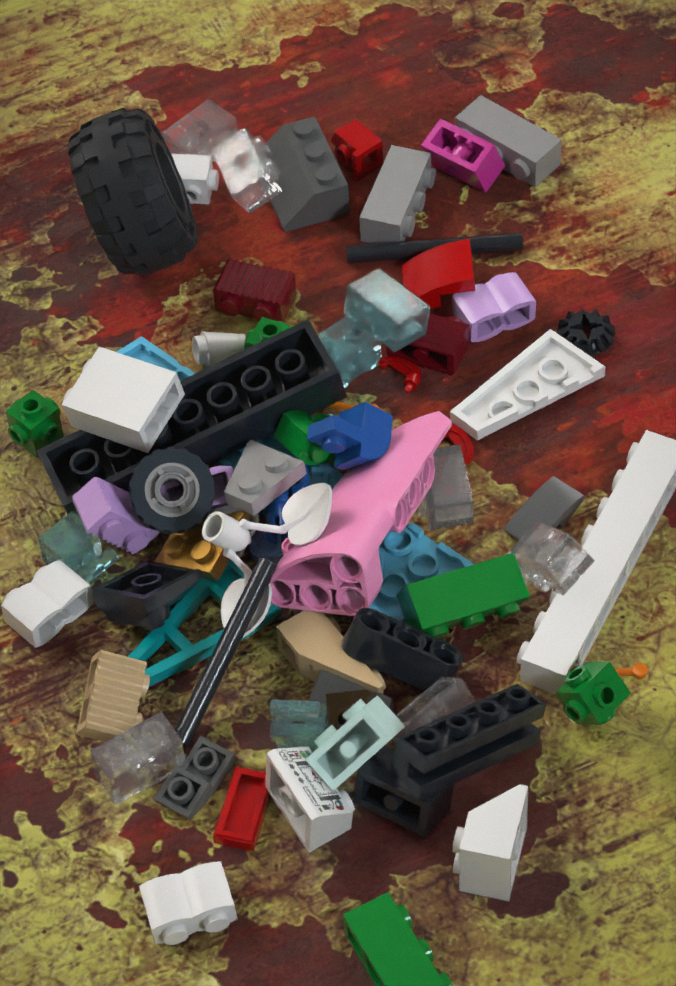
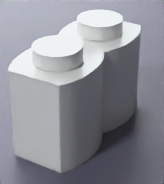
[1,560,94,648]
[139,862,237,945]

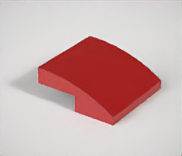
[402,239,476,309]

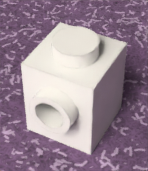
[172,154,219,204]

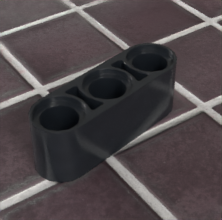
[341,608,463,695]

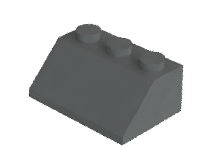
[252,116,350,232]

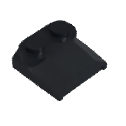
[92,561,202,630]

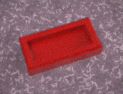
[213,767,271,851]

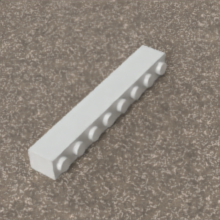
[517,430,676,695]

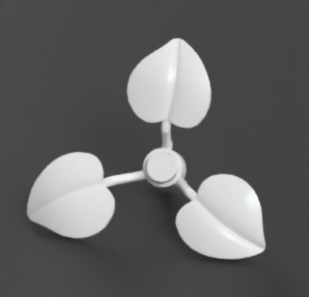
[202,483,332,637]

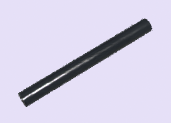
[346,233,523,264]
[171,557,278,747]

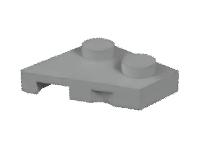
[224,440,307,516]

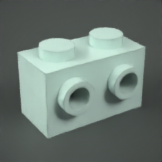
[305,695,405,791]

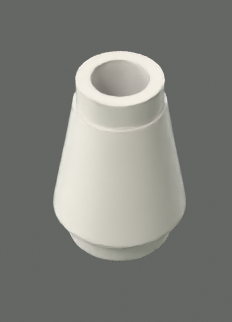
[192,331,246,367]

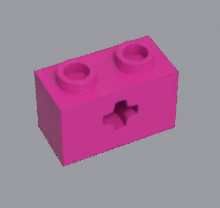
[421,119,505,193]

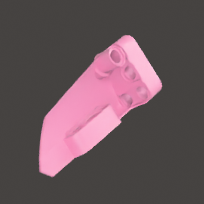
[270,411,452,616]

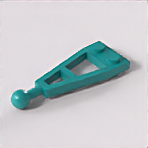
[128,559,282,688]

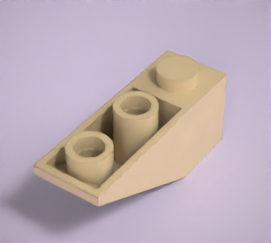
[276,610,386,695]

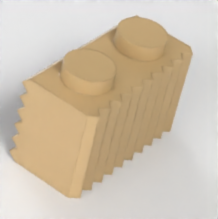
[76,650,150,746]

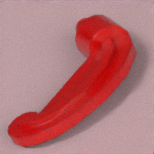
[377,356,421,394]
[443,424,474,465]

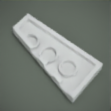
[450,329,605,441]

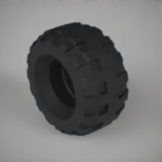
[68,108,198,276]

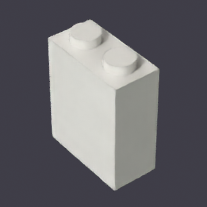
[62,347,185,453]

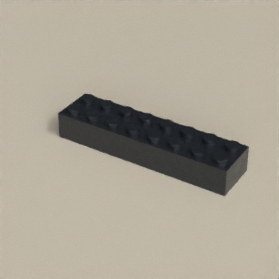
[37,319,347,530]

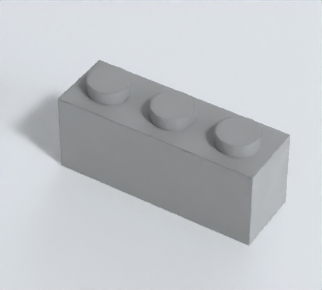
[455,95,562,187]
[359,145,436,244]

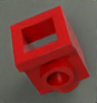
[331,119,383,181]

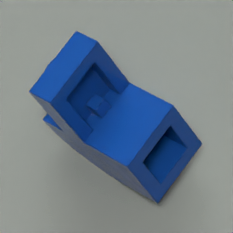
[307,402,393,470]

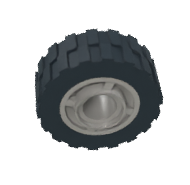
[129,447,215,534]

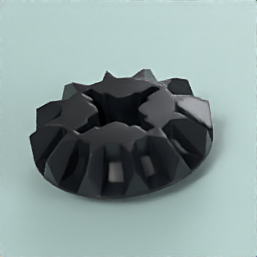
[557,308,615,356]

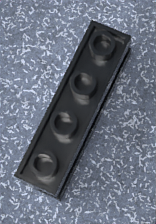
[391,683,546,800]

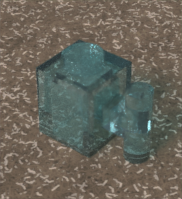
[38,511,119,583]
[270,699,329,753]

